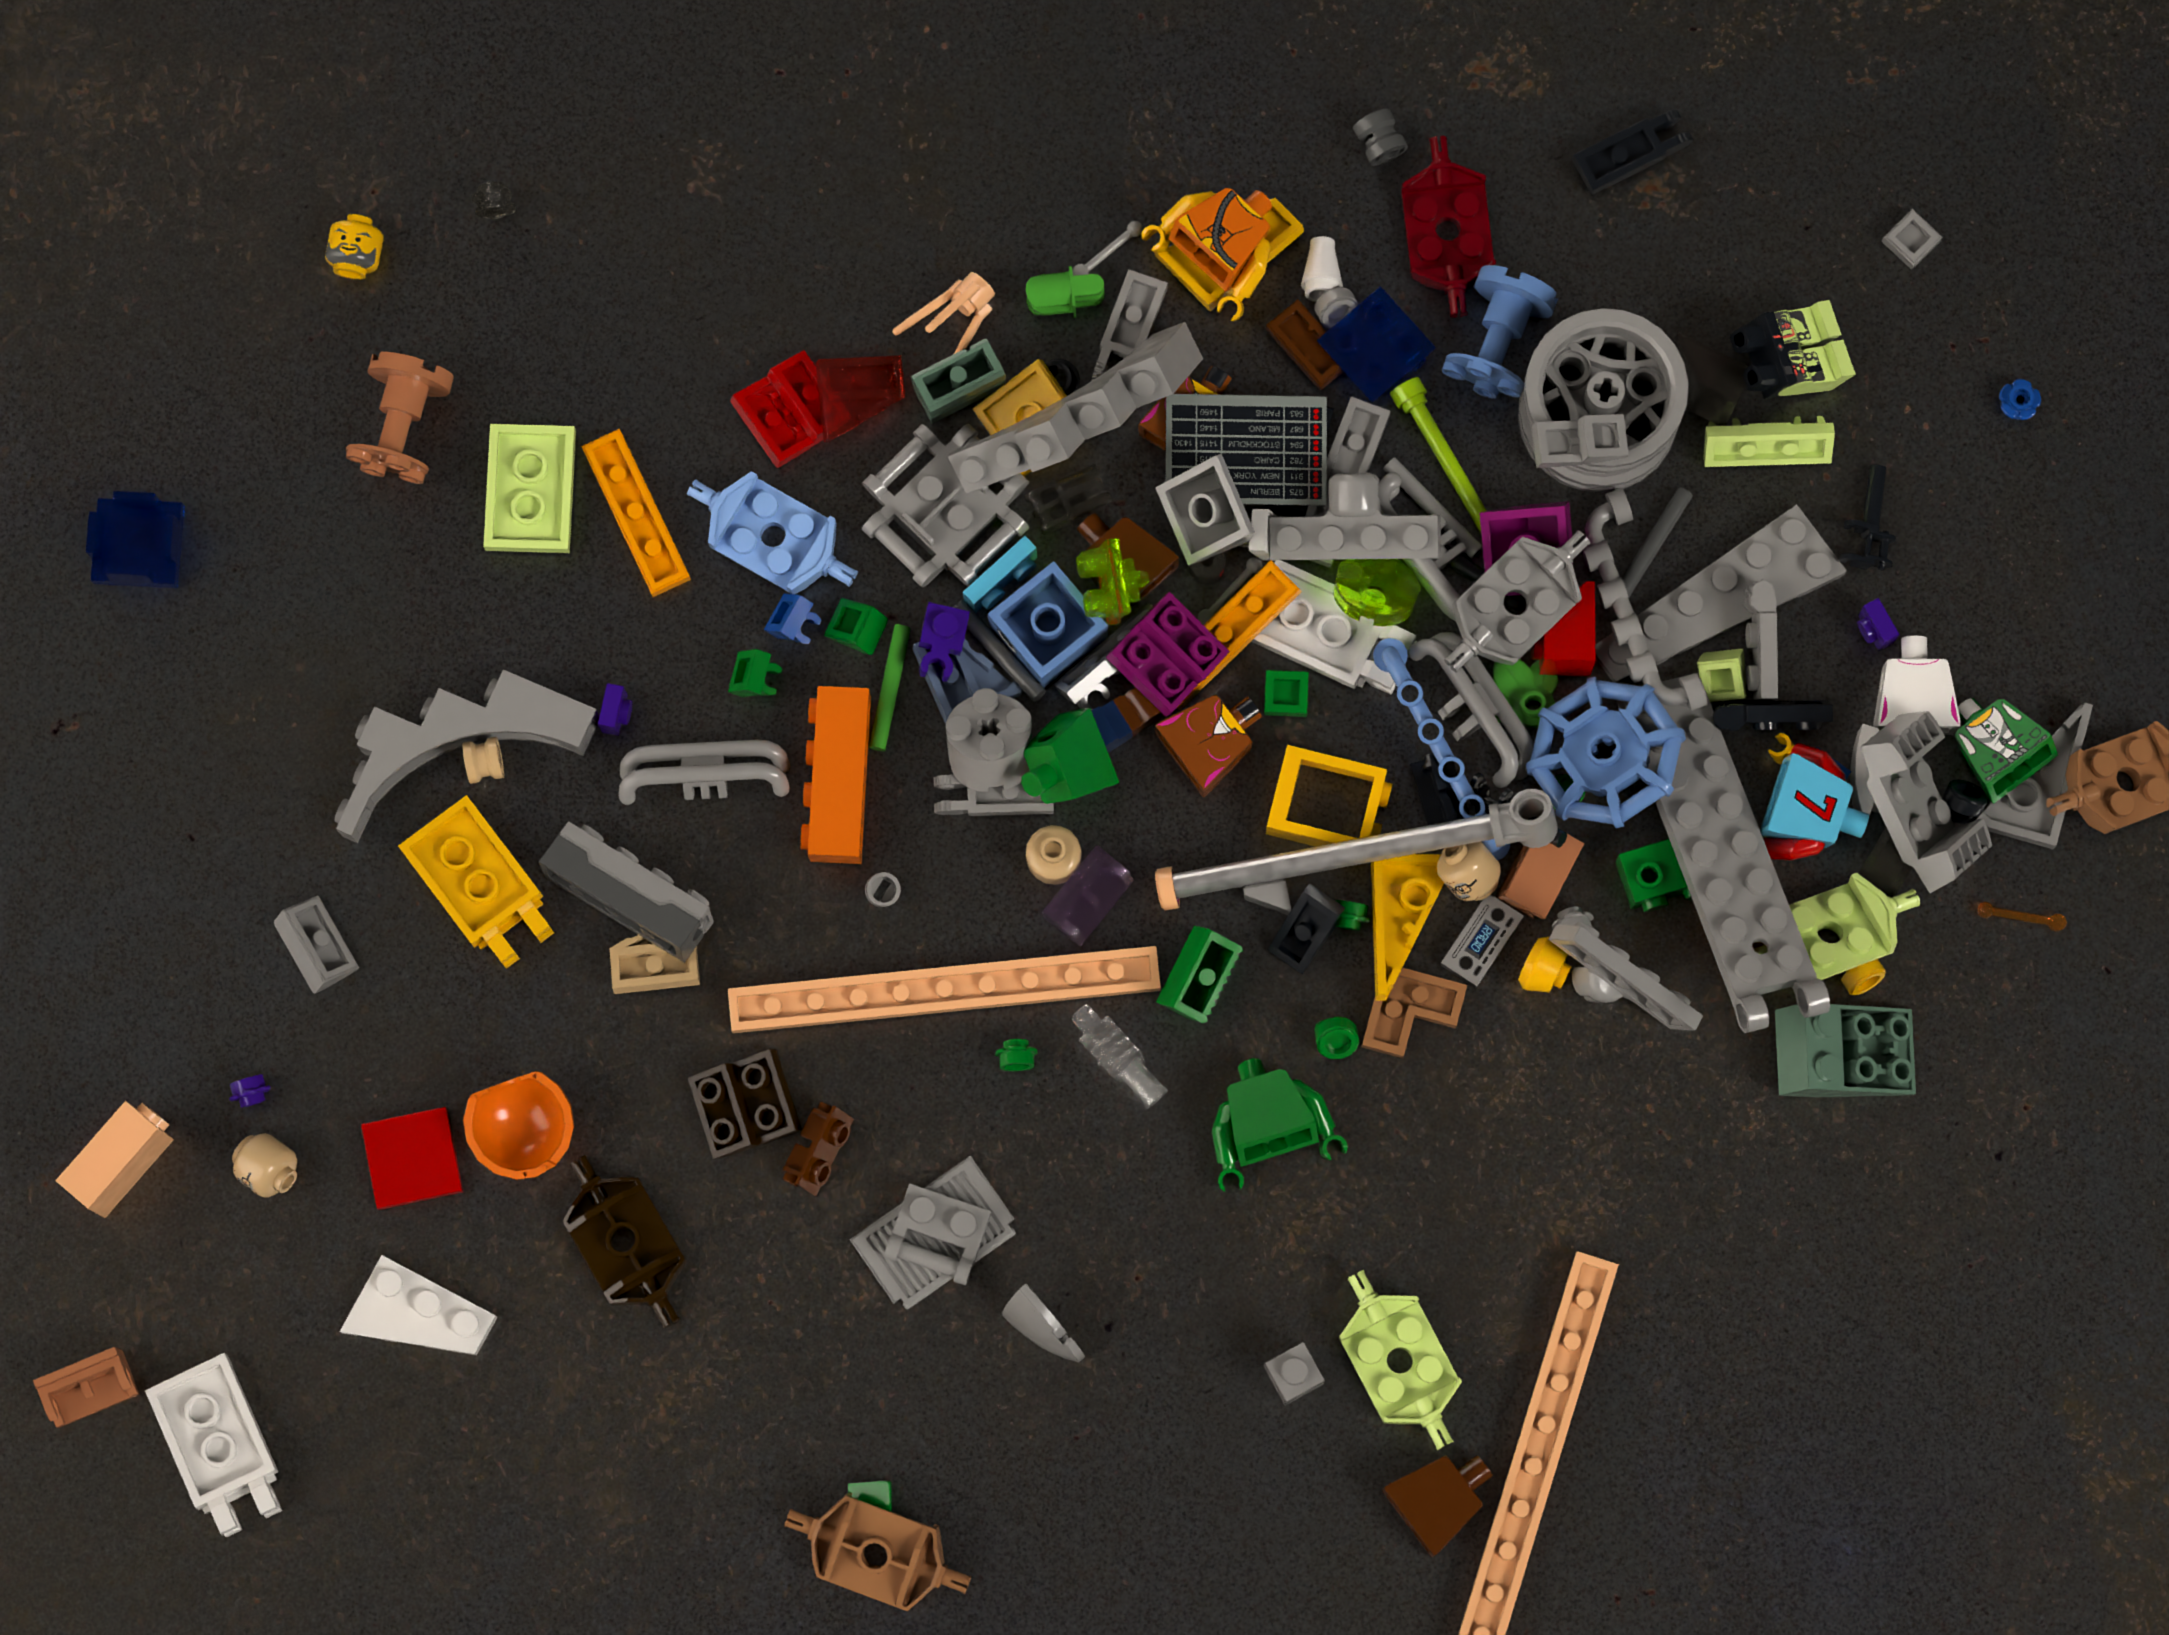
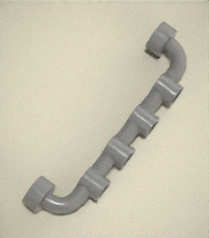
[1582,488,1707,711]

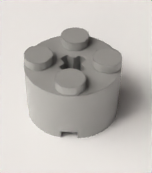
[946,688,1033,792]

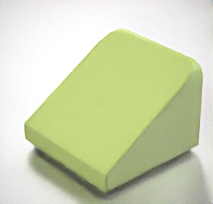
[1697,649,1747,702]

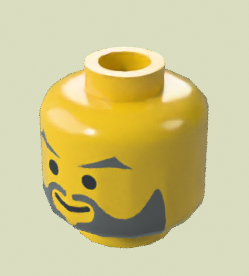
[325,214,384,279]

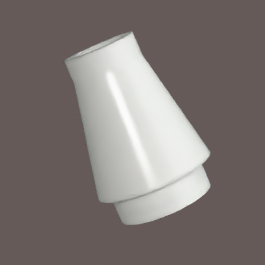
[1301,236,1343,302]

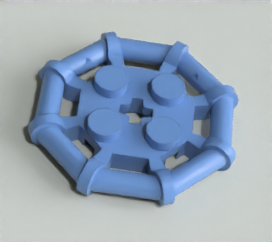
[1526,676,1686,828]

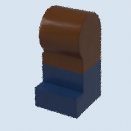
[1091,687,1164,753]

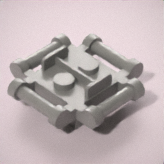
[862,423,1029,588]

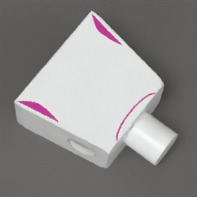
[1873,636,1960,735]

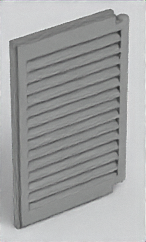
[850,1156,1016,1310]

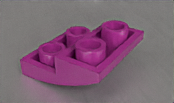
[1106,592,1230,717]

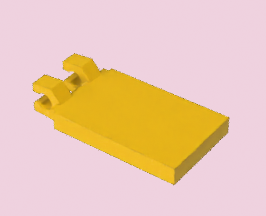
[398,795,554,969]

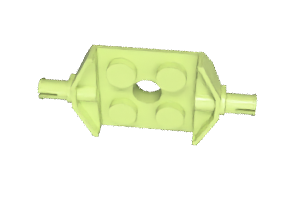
[1339,1270,1462,1450]

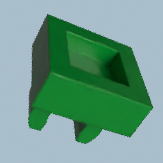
[728,649,782,697]

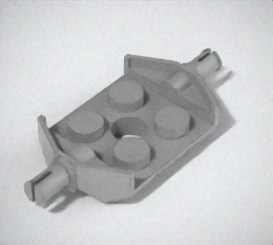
[1444,530,1590,673]

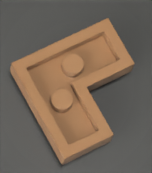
[1362,968,1467,1059]

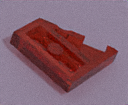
[816,355,905,442]

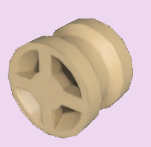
[462,737,504,784]

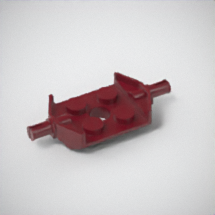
[1401,136,1496,318]

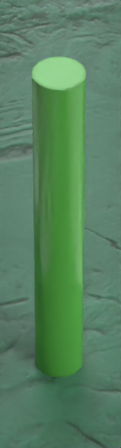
[869,624,911,751]

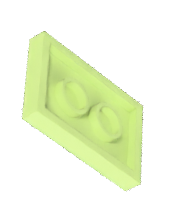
[483,424,576,553]

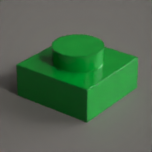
[1264,670,1309,717]

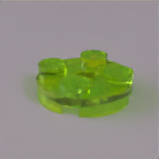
[1333,559,1421,627]

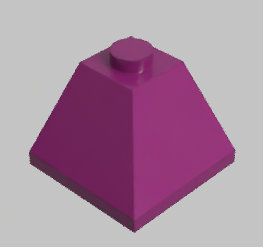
[1480,501,1573,596]

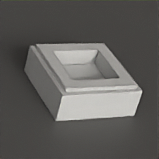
[1881,209,1943,270]

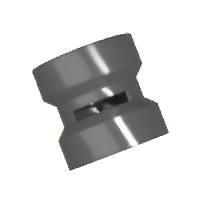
[1353,109,1408,166]

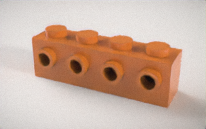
[801,686,871,864]

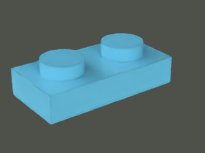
[962,536,1037,613]

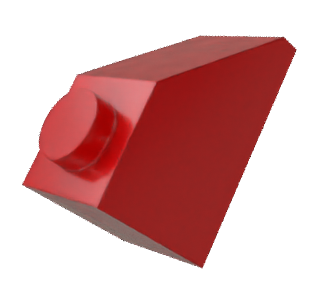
[1532,581,1596,677]

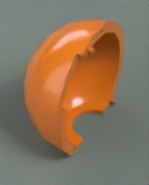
[463,1071,574,1180]

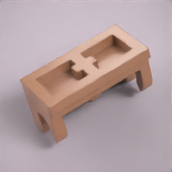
[1495,834,1584,919]
[33,1347,140,1428]

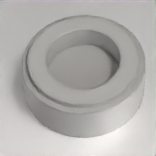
[1315,287,1359,329]

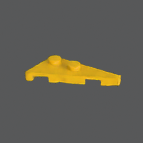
[1371,854,1444,1001]

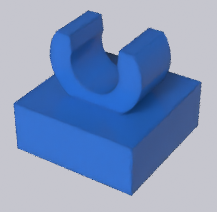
[763,593,822,644]

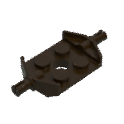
[562,1155,687,1329]

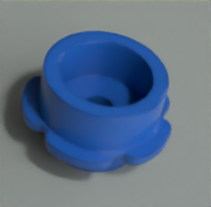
[1999,379,2041,420]

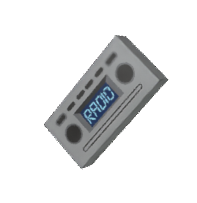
[1440,895,1524,988]

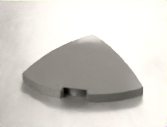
[1002,1283,1085,1363]

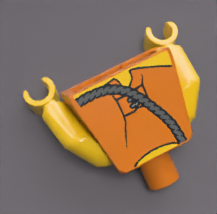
[1141,188,1272,321]

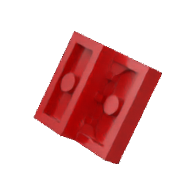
[730,350,851,468]

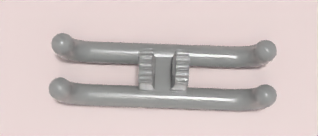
[1408,632,1534,788]

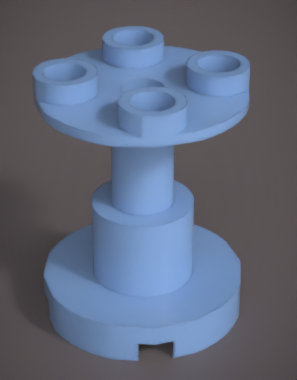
[1442,265,1558,399]

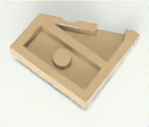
[609,935,700,994]

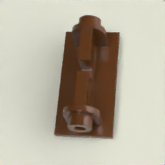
[782,1102,854,1196]

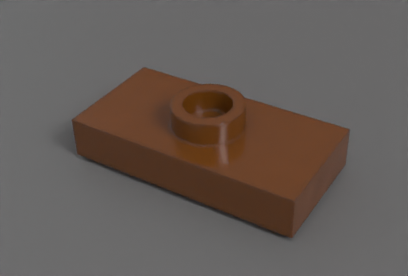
[1266,299,1353,391]

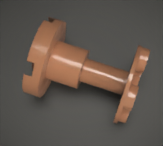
[345,352,454,484]

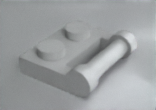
[884,1183,992,1286]

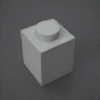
[1264,1342,1325,1406]

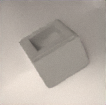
[1243,879,1291,915]

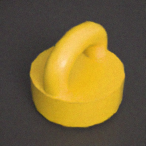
[1841,959,1886,995]

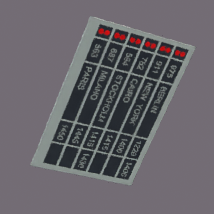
[1166,394,1327,505]

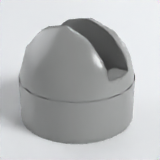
[865,872,901,907]

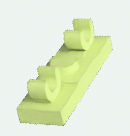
[1703,416,1835,467]

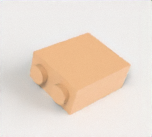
[55,1101,174,1218]

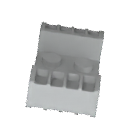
[1860,711,1992,893]

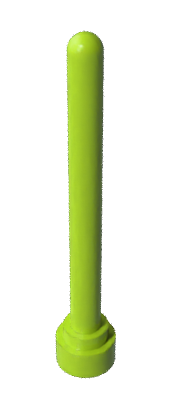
[1390,377,1487,533]

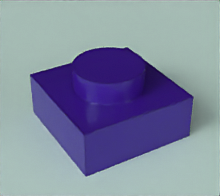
[1857,598,1899,651]
[598,683,633,736]

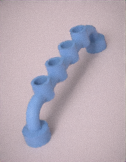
[1373,638,1510,860]

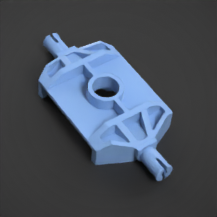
[687,471,858,594]

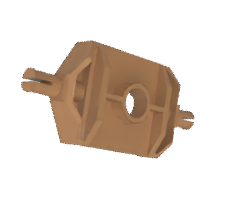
[2046,721,2169,834]
[784,1492,972,1611]

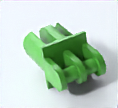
[1026,266,1105,318]

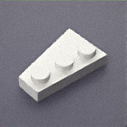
[340,1255,497,1355]

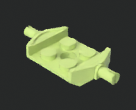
[1753,873,1920,980]

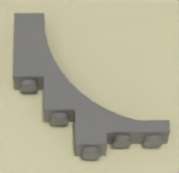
[947,322,1203,494]
[335,669,600,843]

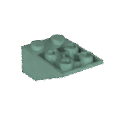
[1775,1004,1916,1097]

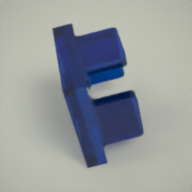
[86,491,185,588]

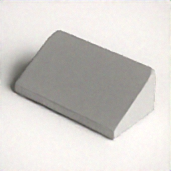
[274,895,359,994]

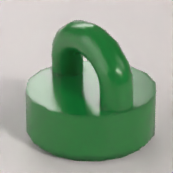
[1314,1017,1359,1059]

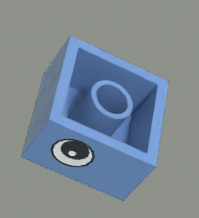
[988,561,1108,688]

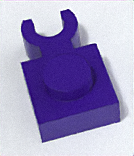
[918,602,970,682]

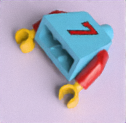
[1760,733,1869,860]

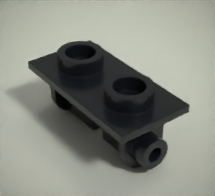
[1410,753,1470,825]

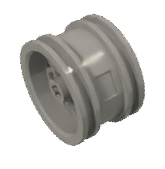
[1518,308,1688,493]

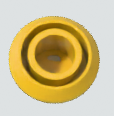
[1518,936,1572,993]

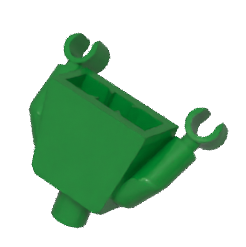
[1212,1058,1348,1192]

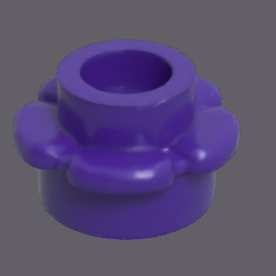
[229,1074,271,1108]

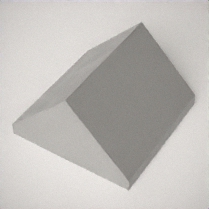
[1155,454,1255,566]

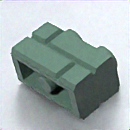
[911,338,1007,424]

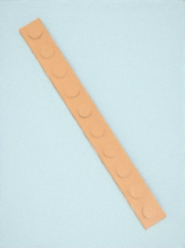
[728,946,1161,1033]
[1458,1251,1619,1635]

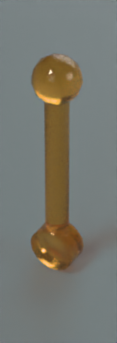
[1977,902,2067,932]

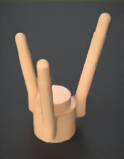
[892,272,995,354]

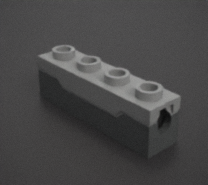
[539,821,714,963]

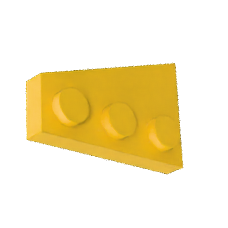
[1155,197,1304,312]

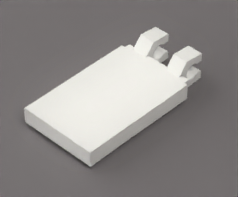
[1251,560,1417,695]
[145,1353,282,1537]

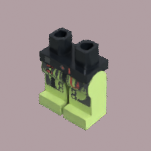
[1729,300,1856,399]

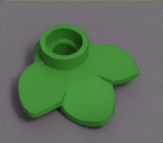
[1493,659,1558,728]

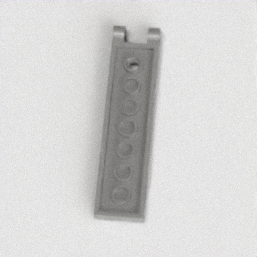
[1616,673,1830,1033]

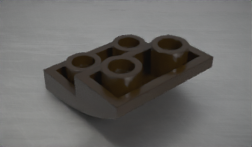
[688,1049,802,1159]

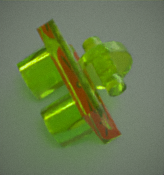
[1076,538,1150,625]

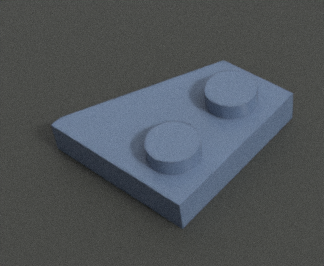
[912,639,1022,725]

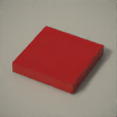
[361,1106,463,1210]

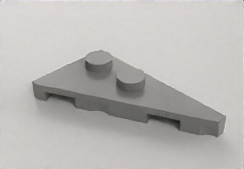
[1976,703,2093,849]

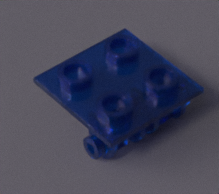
[1317,286,1436,403]

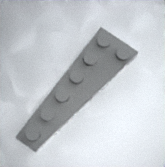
[1595,504,1847,683]

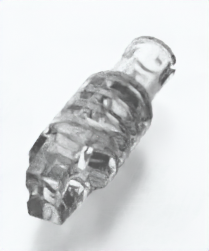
[1072,1004,1168,1109]

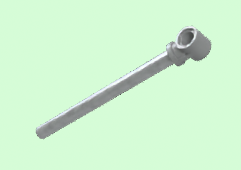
[1173,789,1558,899]

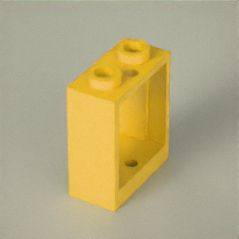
[1266,745,1393,847]

